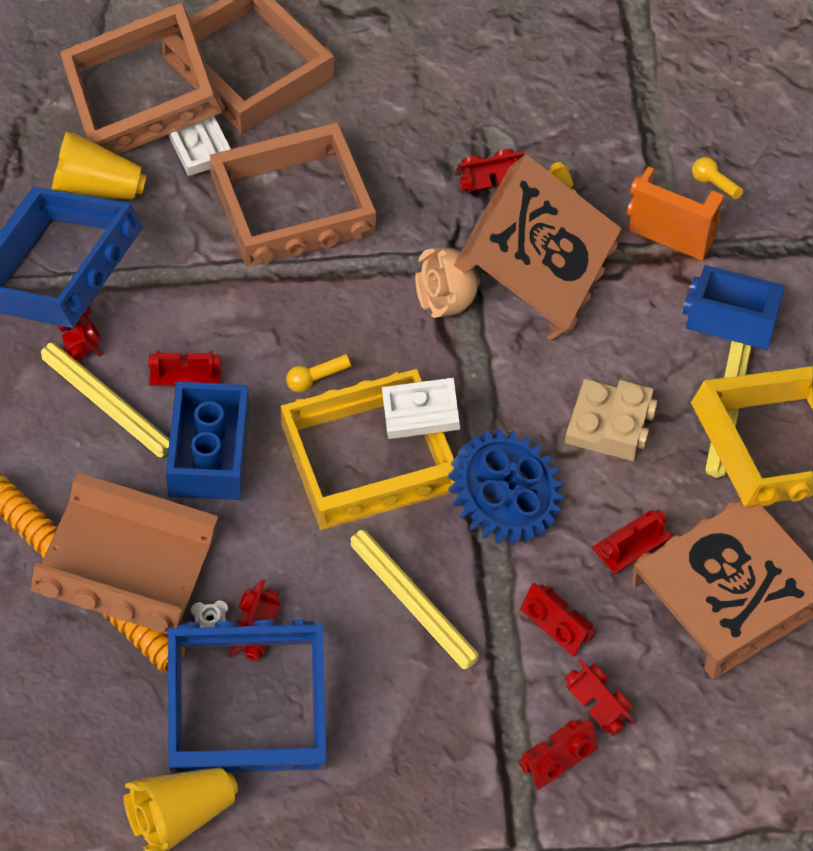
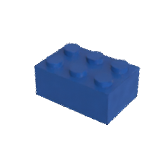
[166,382,250,500]

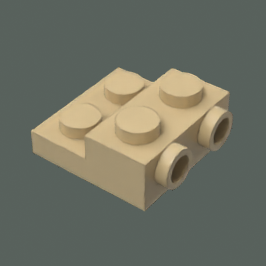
[565,379,658,461]

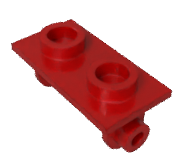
[455,149,524,193]
[58,288,102,361]
[148,351,221,386]
[592,510,672,575]
[228,579,281,661]
[520,582,597,657]
[564,659,637,736]
[518,719,599,790]

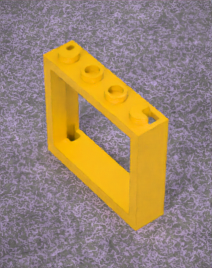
[691,366,813,507]
[280,369,455,530]

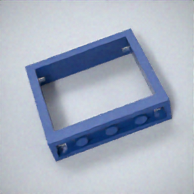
[0,187,143,328]
[168,619,326,774]

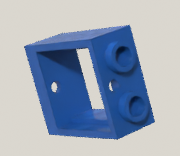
[682,265,786,350]

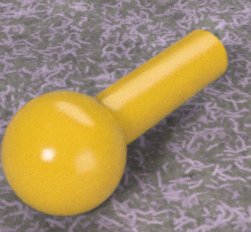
[692,157,743,200]
[286,354,352,393]

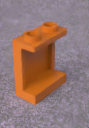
[627,166,724,261]

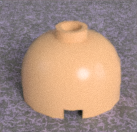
[415,247,480,317]

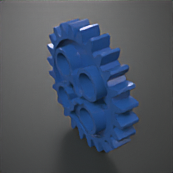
[448,429,564,545]

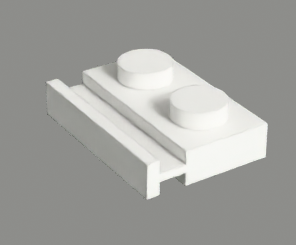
[168,116,231,176]
[382,378,460,439]

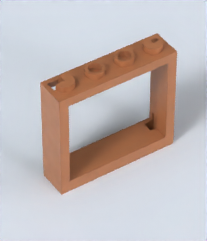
[161,0,335,135]
[60,3,222,155]
[209,122,376,268]

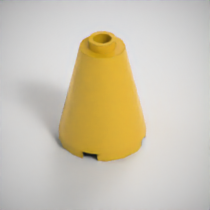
[51,131,147,200]
[123,767,238,851]

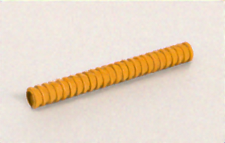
[0,472,185,673]

